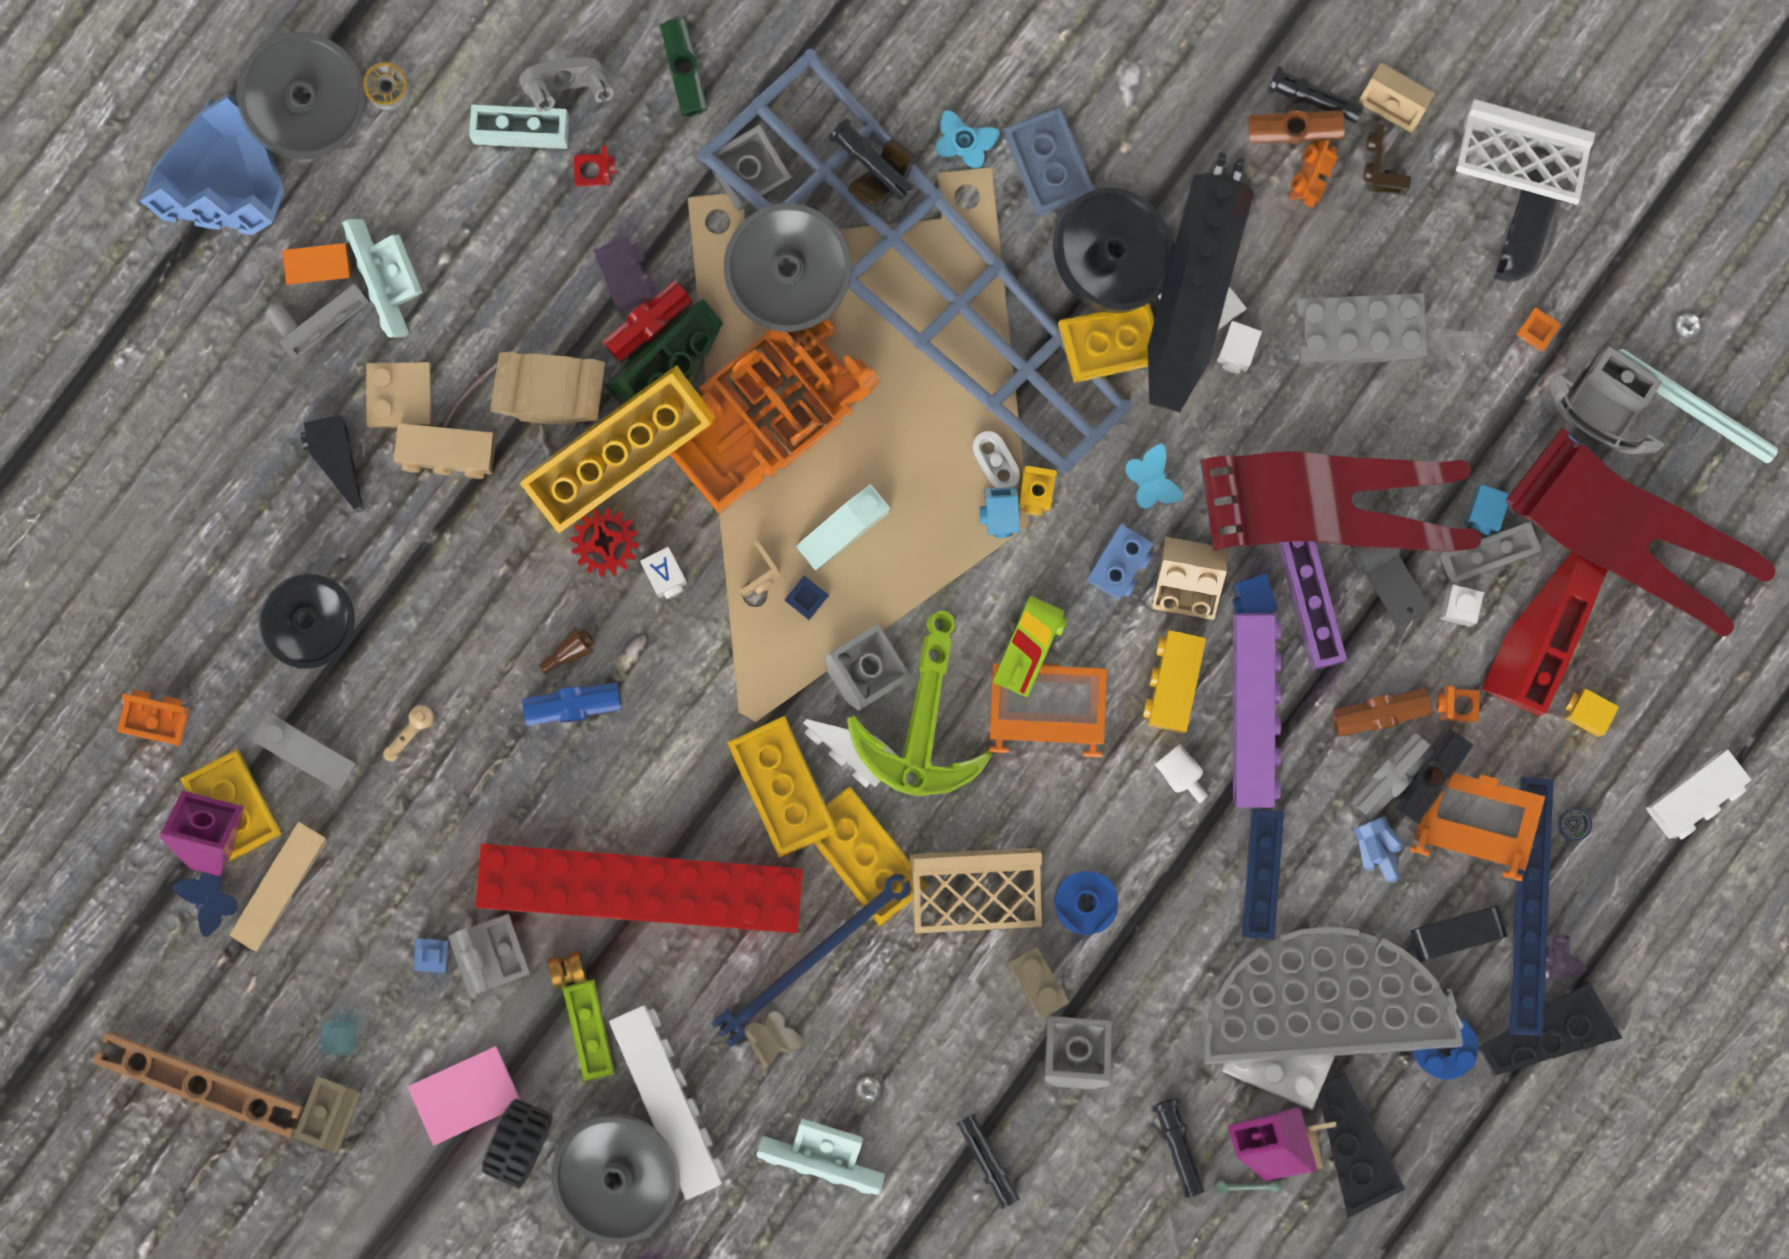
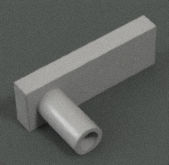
[266,284,369,360]

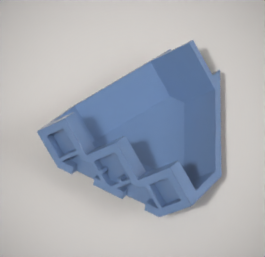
[140,94,284,235]

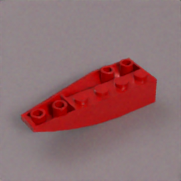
[1481,552,1607,717]

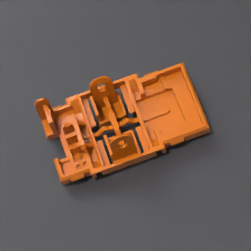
[669,318,881,515]

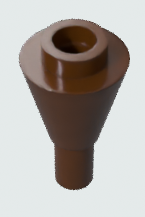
[539,627,595,674]

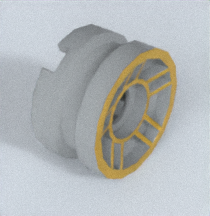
[363,62,410,111]

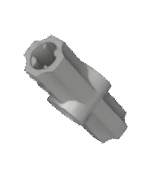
[1349,733,1435,821]

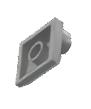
[712,125,792,211]
[825,624,912,711]
[1044,1016,1112,1089]

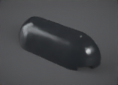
[1494,162,1558,282]

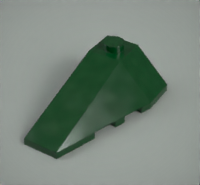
[604,299,723,405]

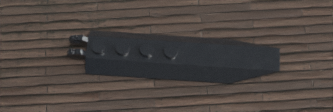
[1147,152,1254,413]

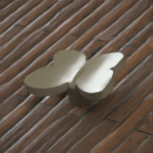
[745,1011,805,1068]

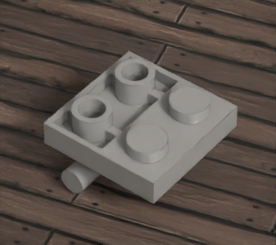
[448,914,531,996]

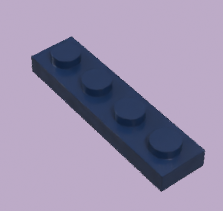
[1241,809,1284,940]

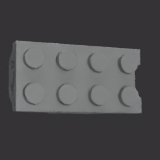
[1296,293,1427,364]

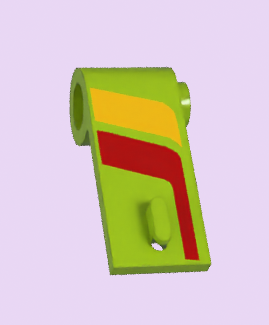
[992,595,1068,698]

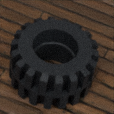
[482,1098,552,1189]

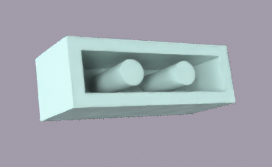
[469,105,569,149]

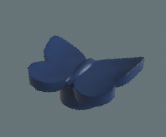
[172,872,238,937]

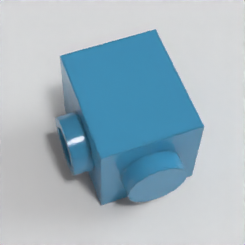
[979,487,1020,538]

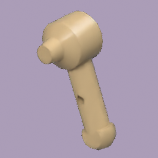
[383,705,435,762]

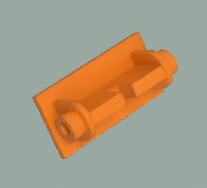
[1288,140,1338,208]

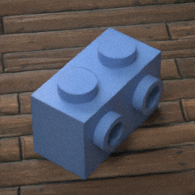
[1086,524,1154,601]

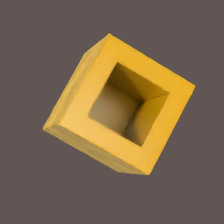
[1564,689,1619,737]

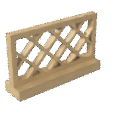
[910,848,1042,933]

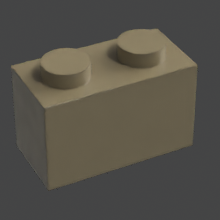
[1008,947,1069,1019]

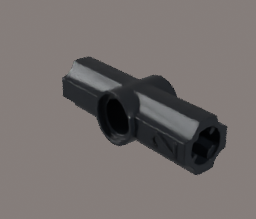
[1396,729,1474,824]

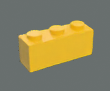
[1143,630,1206,734]

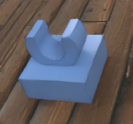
[413,938,450,973]

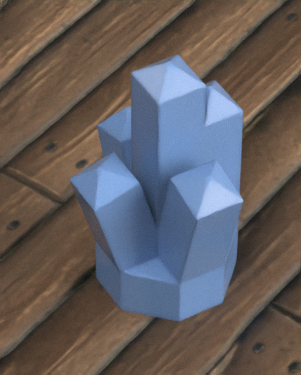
[1354,816,1403,883]

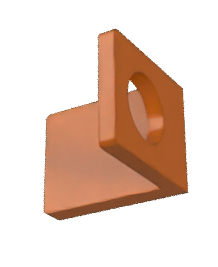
[1436,686,1480,722]

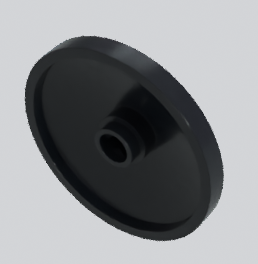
[1053,188,1174,313]

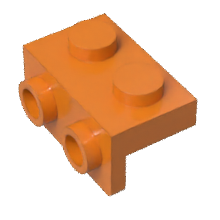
[117,689,191,746]

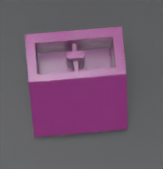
[1228,1107,1318,1181]

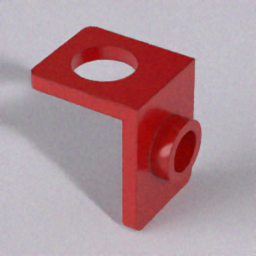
[573,145,616,187]

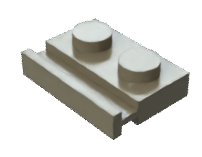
[293,1076,362,1154]

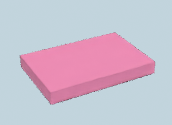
[407,1046,521,1146]

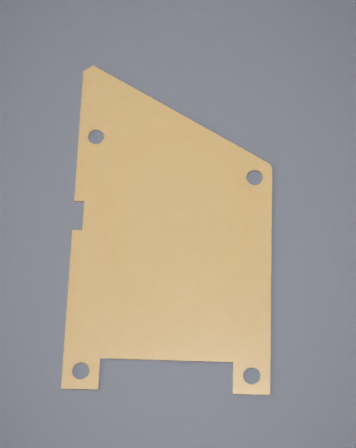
[688,167,1029,722]

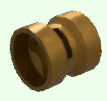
[547,950,587,989]

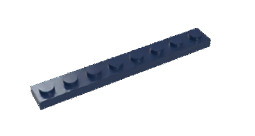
[1509,777,1554,1036]

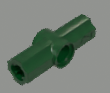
[659,18,708,117]

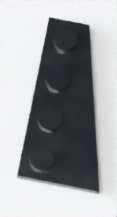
[1478,982,1622,1075]
[1318,1072,1405,1218]

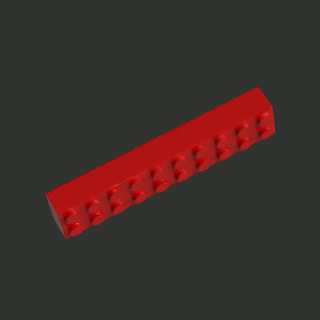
[475,843,803,933]

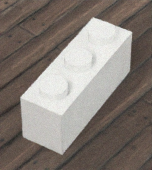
[1646,750,1751,839]

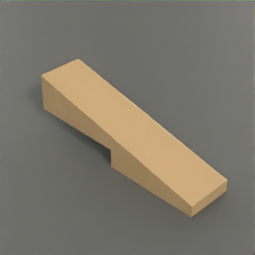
[229,821,327,953]

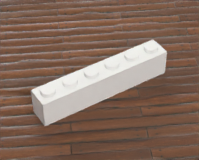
[609,1005,726,1200]

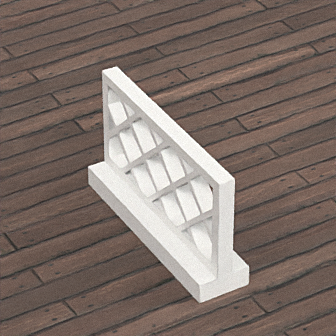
[1455,99,1595,205]

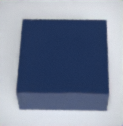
[784,576,829,621]

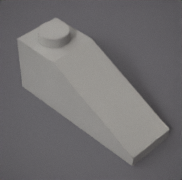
[252,713,357,791]

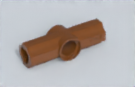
[1248,110,1344,144]
[1332,688,1432,737]

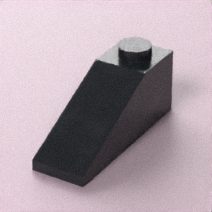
[300,415,364,513]

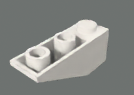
[804,719,899,788]

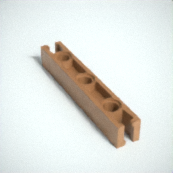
[93,1032,305,1138]

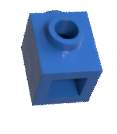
[1232,573,1278,613]

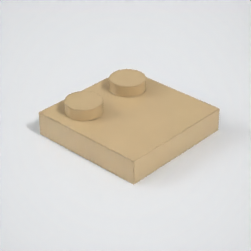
[366,362,432,428]

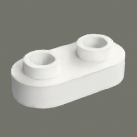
[972,431,1020,488]

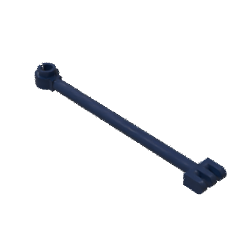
[711,874,911,1047]

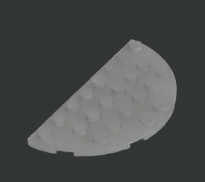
[1203,927,1463,1065]

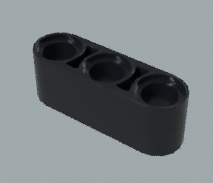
[1410,905,1508,961]

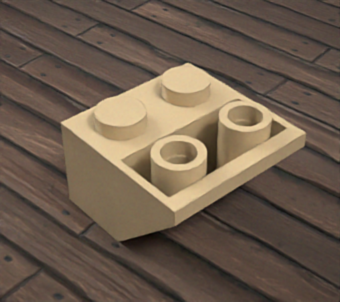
[1152,537,1228,620]

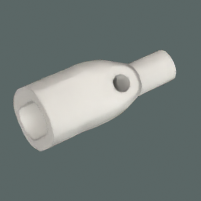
[1155,744,1209,803]

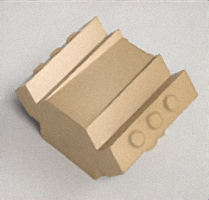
[490,352,605,426]

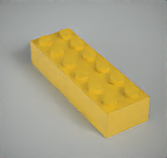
[520,365,715,534]

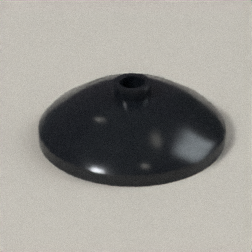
[259,573,355,669]

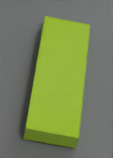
[562,980,616,1081]

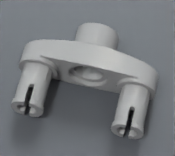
[519,49,614,112]

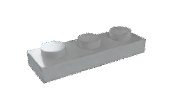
[1440,521,1542,585]

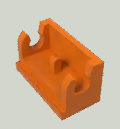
[282,243,352,285]

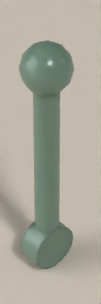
[1214,1179,1282,1194]

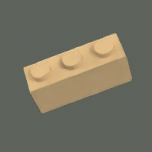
[394,423,496,479]

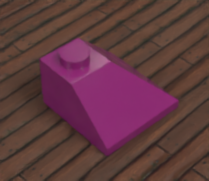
[160,791,244,876]

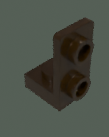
[1363,123,1411,195]
[848,138,917,206]

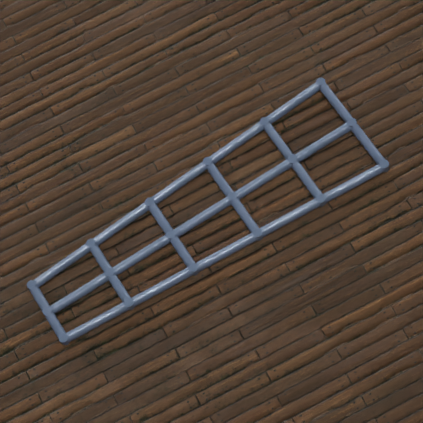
[698,49,1132,474]

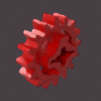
[570,508,640,578]

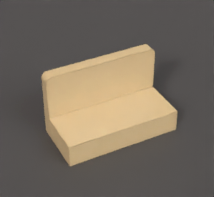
[1358,63,1434,133]

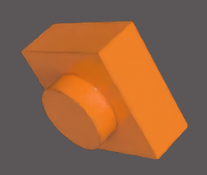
[1516,307,1562,352]

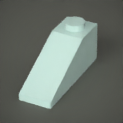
[796,484,890,571]

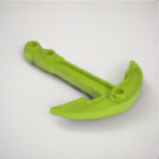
[847,611,993,796]

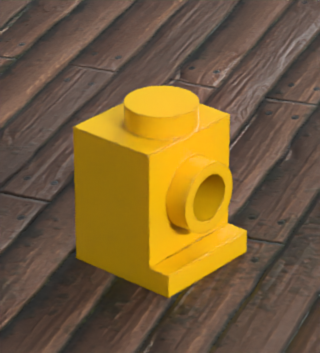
[1018,466,1057,516]

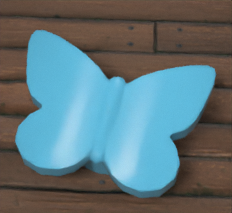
[935,110,1000,168]
[1125,443,1184,509]

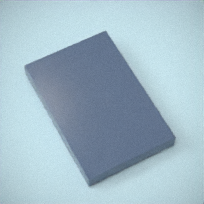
[1002,106,1095,217]

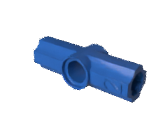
[522,682,622,726]

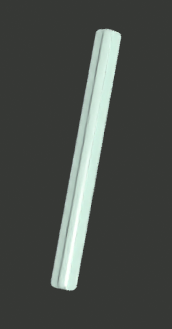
[1618,349,1778,463]

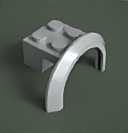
[1548,346,1665,454]

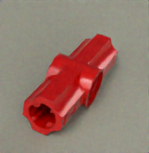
[603,281,693,363]

